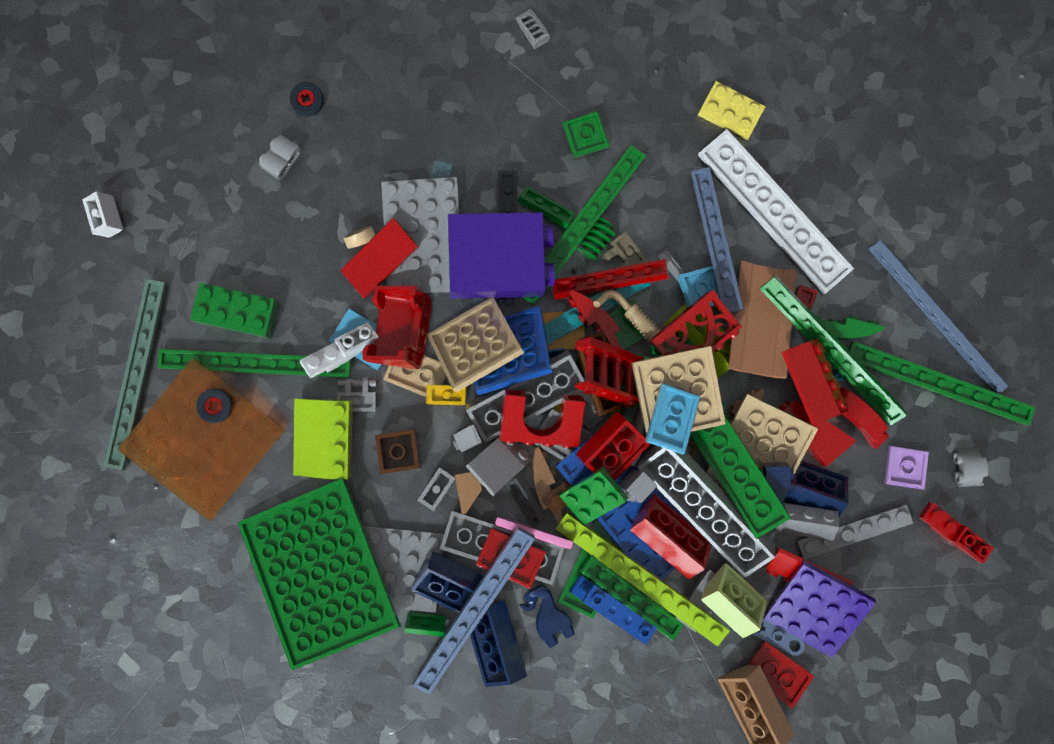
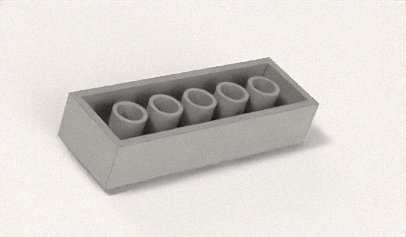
[466,350,585,443]
[440,510,564,585]

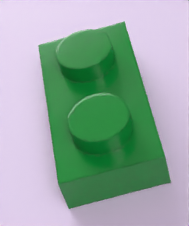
[405,612,447,637]

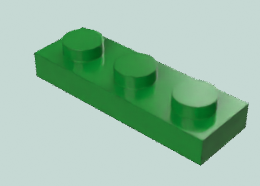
[517,186,576,229]

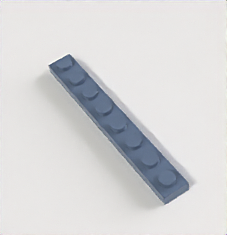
[691,167,743,313]

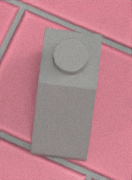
[452,424,483,453]

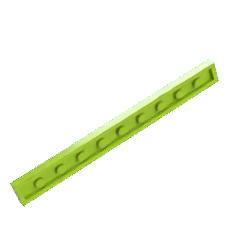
[556,512,730,646]

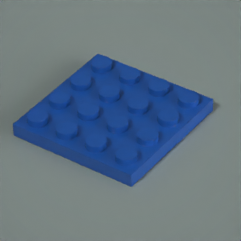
[475,306,553,395]

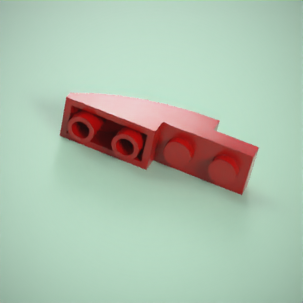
[567,290,623,349]
[919,501,994,564]

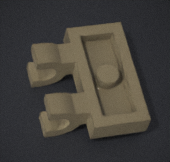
[602,232,648,268]

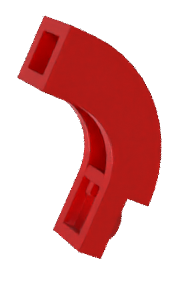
[839,387,889,450]

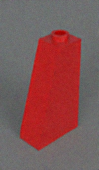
[779,400,856,466]

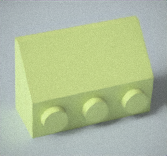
[701,563,767,638]

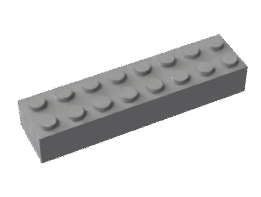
[637,445,775,578]

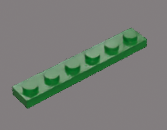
[579,555,684,641]

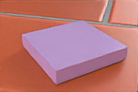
[884,446,929,490]

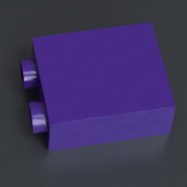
[448,213,555,299]

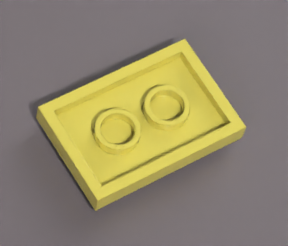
[698,81,765,141]

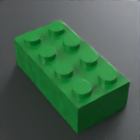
[190,283,280,339]

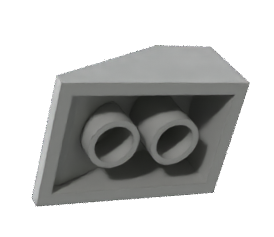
[466,437,533,496]

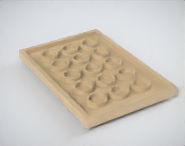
[705,393,818,496]

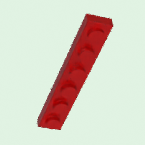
[553,259,669,300]

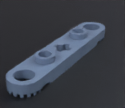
[752,618,805,656]

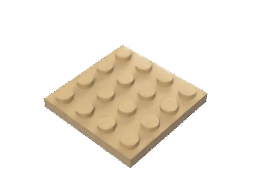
[427,298,524,392]
[632,346,726,435]

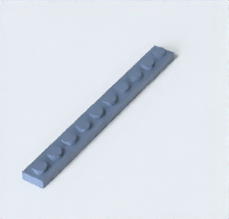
[869,240,1008,393]
[413,526,535,695]

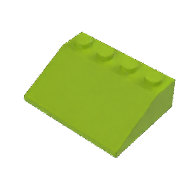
[293,398,353,480]

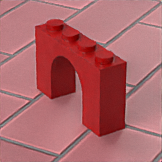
[499,389,585,448]

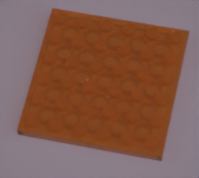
[117,358,285,521]

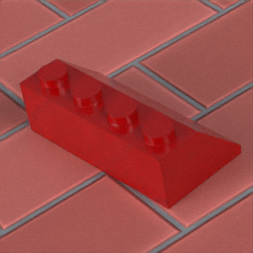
[781,339,848,426]
[630,494,712,579]
[762,547,854,586]

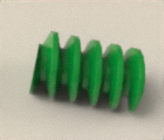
[577,218,616,261]

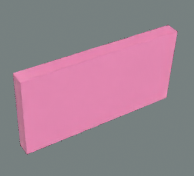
[495,515,573,549]

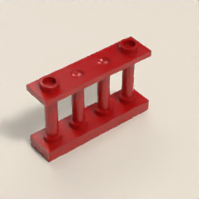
[575,337,644,407]

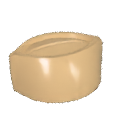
[343,226,375,248]

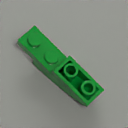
[815,315,885,341]

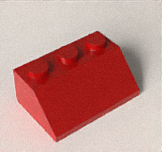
[576,411,651,481]

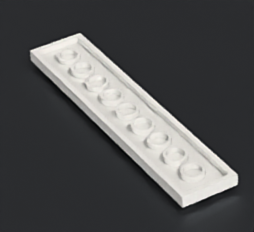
[698,129,854,294]

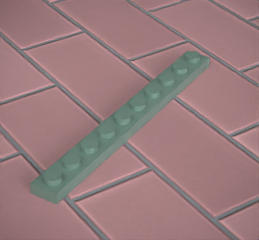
[103,279,167,470]

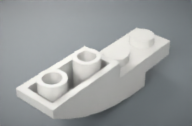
[300,322,378,379]

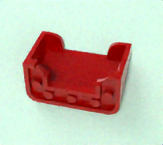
[362,286,432,369]

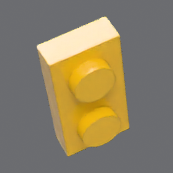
[426,384,466,405]

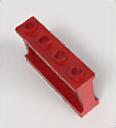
[648,290,742,356]

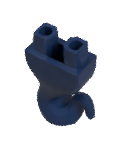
[519,584,575,648]

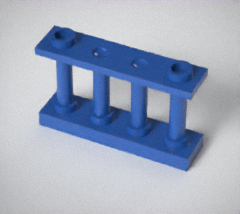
[569,575,657,645]

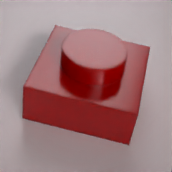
[795,285,818,310]

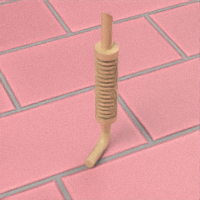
[593,290,682,354]

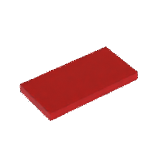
[340,218,419,299]

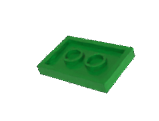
[559,467,628,525]

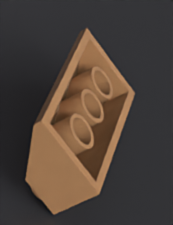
[718,665,794,744]

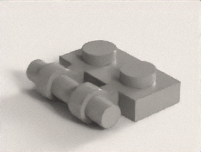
[337,377,377,412]

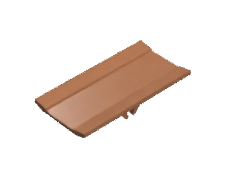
[728,260,797,379]

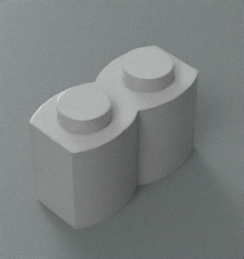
[259,134,302,181]

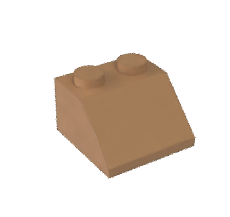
[455,472,483,514]

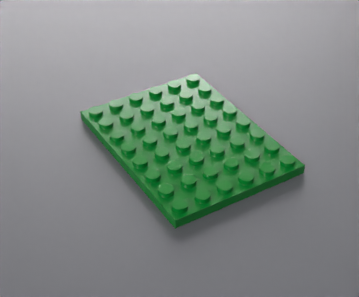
[237,478,401,671]

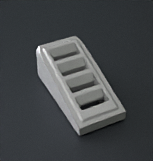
[515,9,550,50]

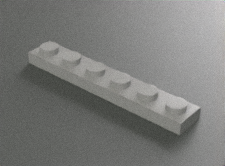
[795,505,913,559]

